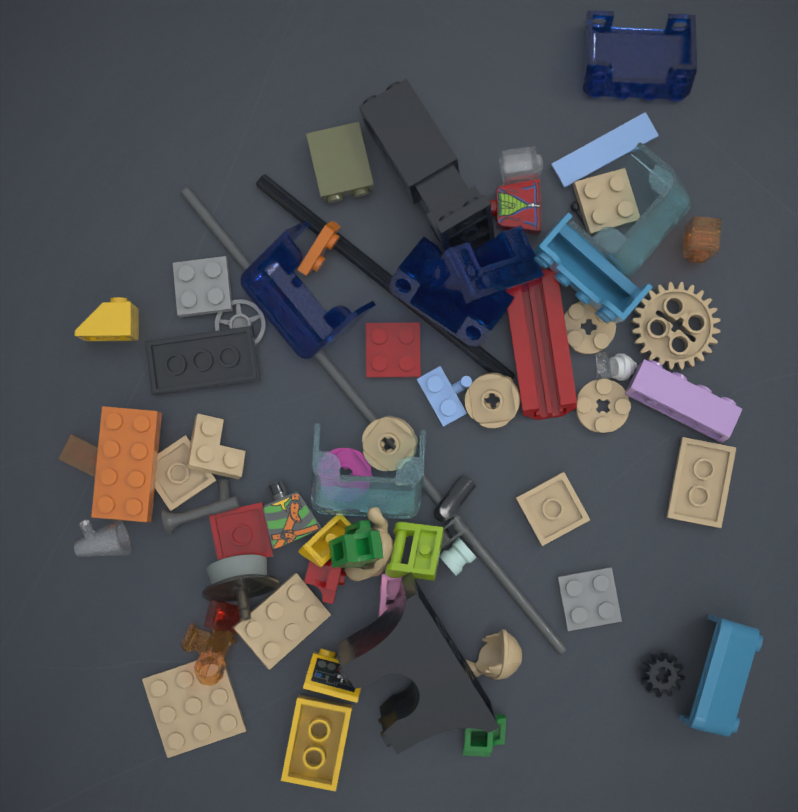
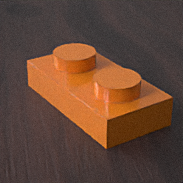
[297,221,341,276]

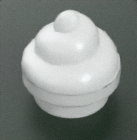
[608,353,638,381]

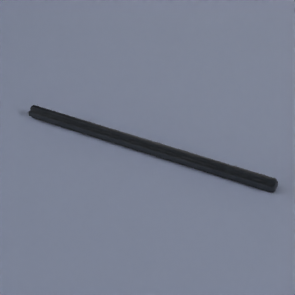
[256,174,515,379]

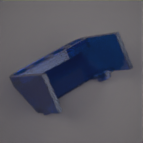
[241,221,376,359]

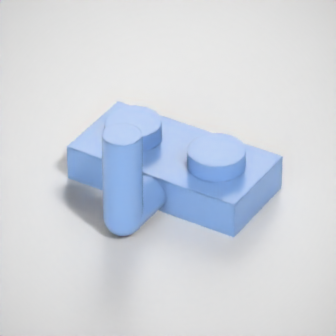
[417,366,472,427]

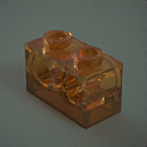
[683,216,722,263]

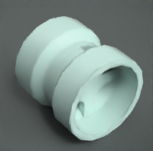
[439,538,477,576]

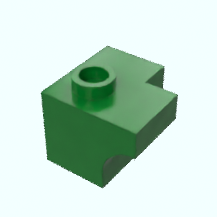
[329,520,384,568]
[462,714,506,757]

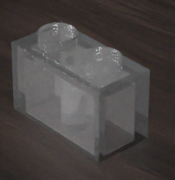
[499,146,543,186]

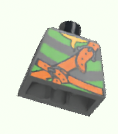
[262,481,322,550]

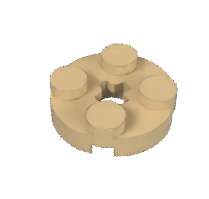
[564,301,616,355]
[465,372,520,428]
[576,378,631,433]
[362,416,418,471]

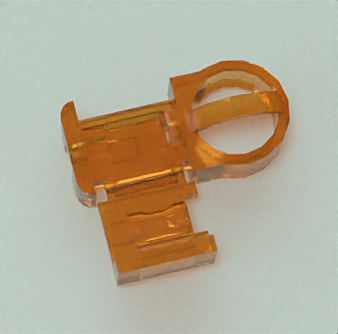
[181,623,237,686]

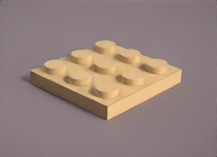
[142,652,247,758]

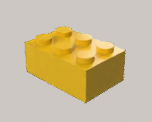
[281,694,353,792]

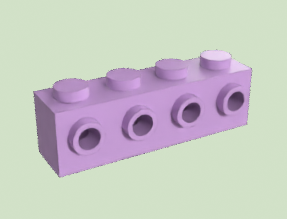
[625,359,742,443]

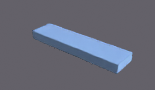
[551,112,659,188]

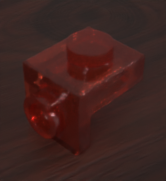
[204,599,251,635]

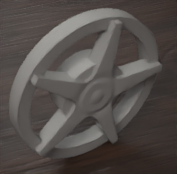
[215,299,266,345]

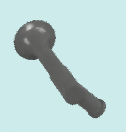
[161,479,240,536]

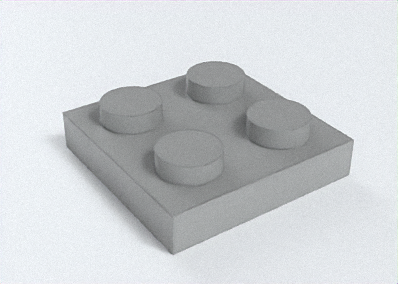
[173,256,233,318]
[557,567,622,631]

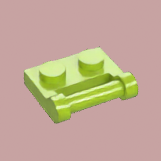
[385,522,444,581]

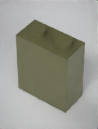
[306,122,374,204]

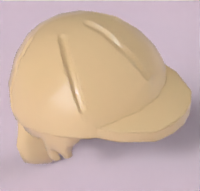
[345,507,394,581]
[466,629,522,680]

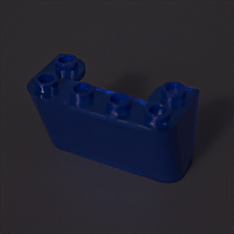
[583,10,697,101]
[389,236,515,347]

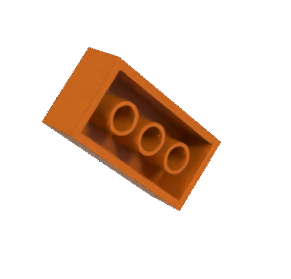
[91,406,162,522]

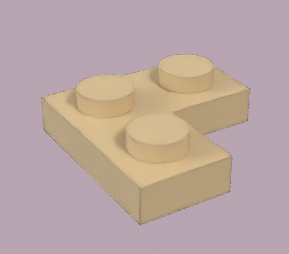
[186,413,246,480]

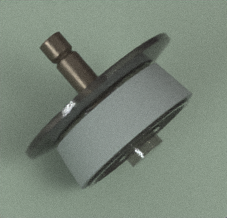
[202,554,279,621]

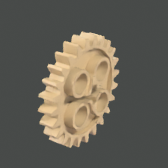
[631,282,721,370]

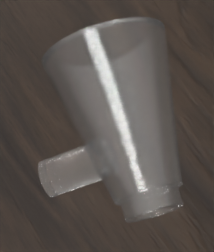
[74,520,131,557]

